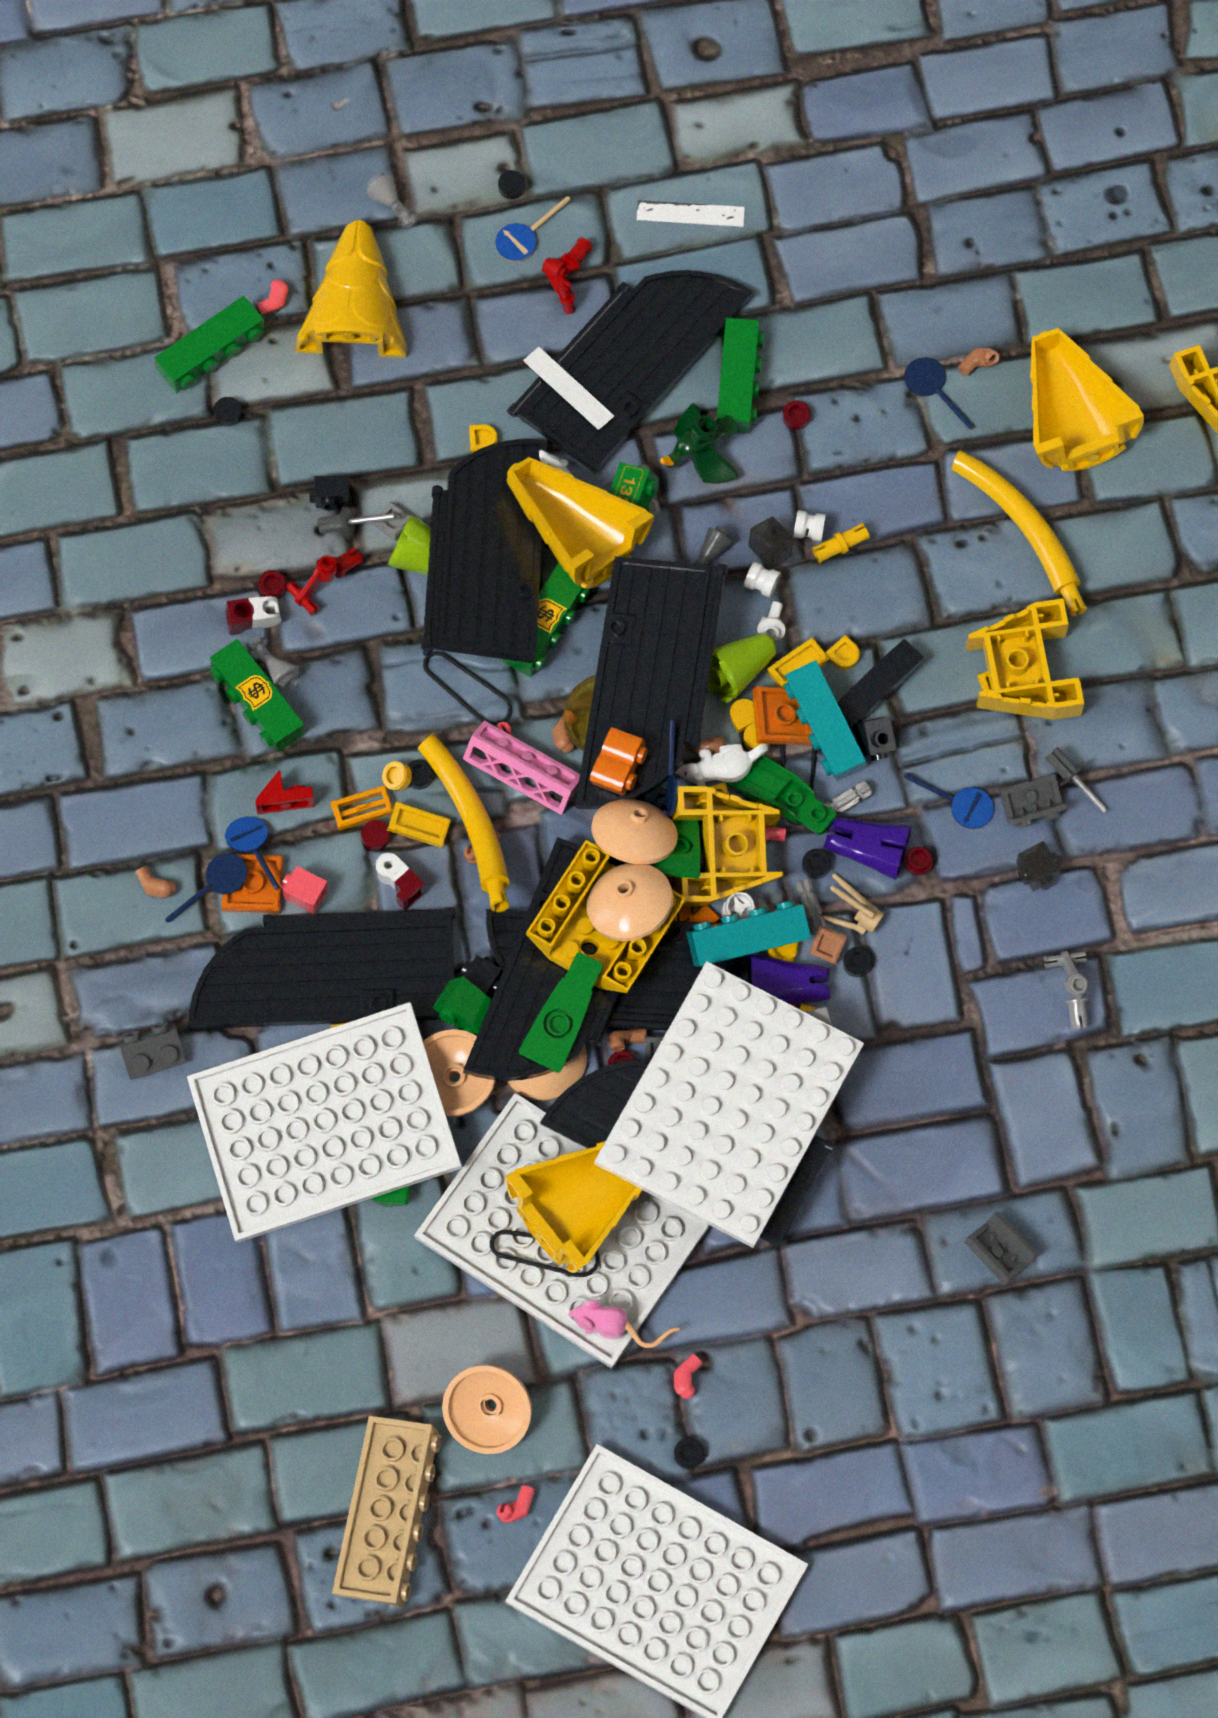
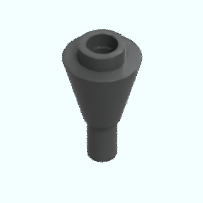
[695,526,732,565]

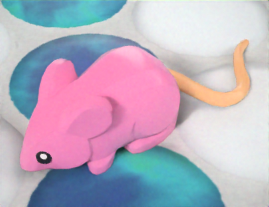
[568,1300,680,1348]

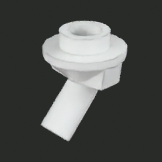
[757,601,786,641]

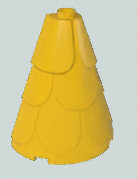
[296,220,407,358]
[1030,328,1144,471]
[507,457,654,589]
[505,1141,643,1273]

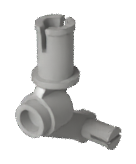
[1044,951,1089,1029]

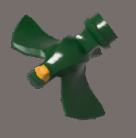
[660,403,738,484]

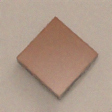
[809,925,848,964]

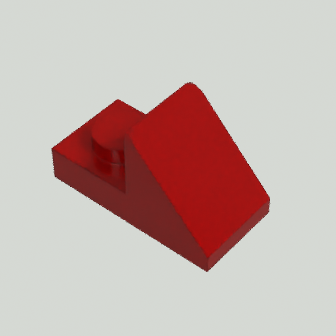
[255,770,315,815]

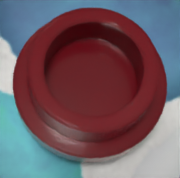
[904,847,933,875]

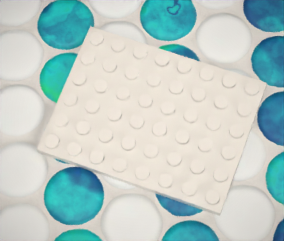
[594,961,864,1248]
[187,1002,463,1243]
[414,1093,710,1369]
[505,1444,808,1718]

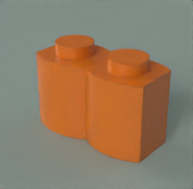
[589,727,648,796]

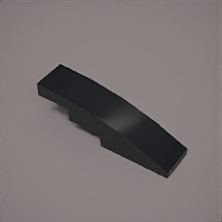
[838,639,925,732]

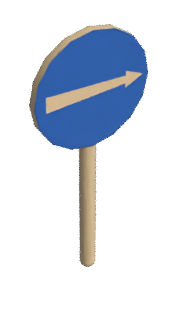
[495,196,570,262]

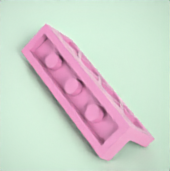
[463,720,580,815]

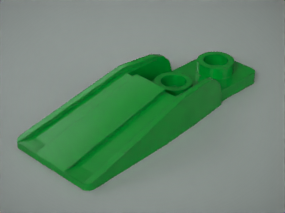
[726,755,837,835]
[654,816,700,878]
[519,953,603,1073]

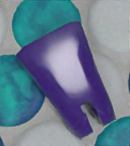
[823,818,912,880]
[748,954,830,1004]

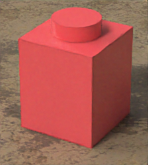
[281,866,329,914]

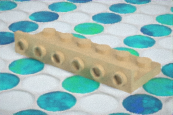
[332,1416,441,1609]

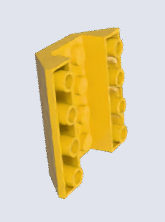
[526,840,686,993]

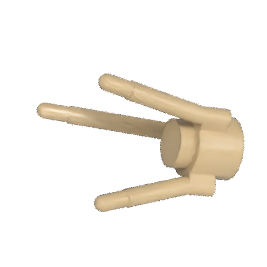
[822,873,884,935]

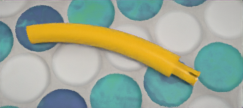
[951,450,1087,617]
[418,733,509,912]

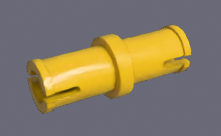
[812,522,870,564]

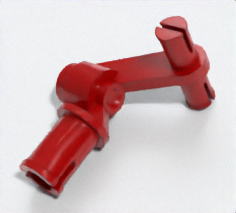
[542,237,593,314]
[286,548,363,616]

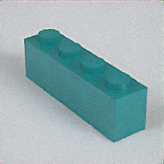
[783,660,867,781]
[686,900,811,967]

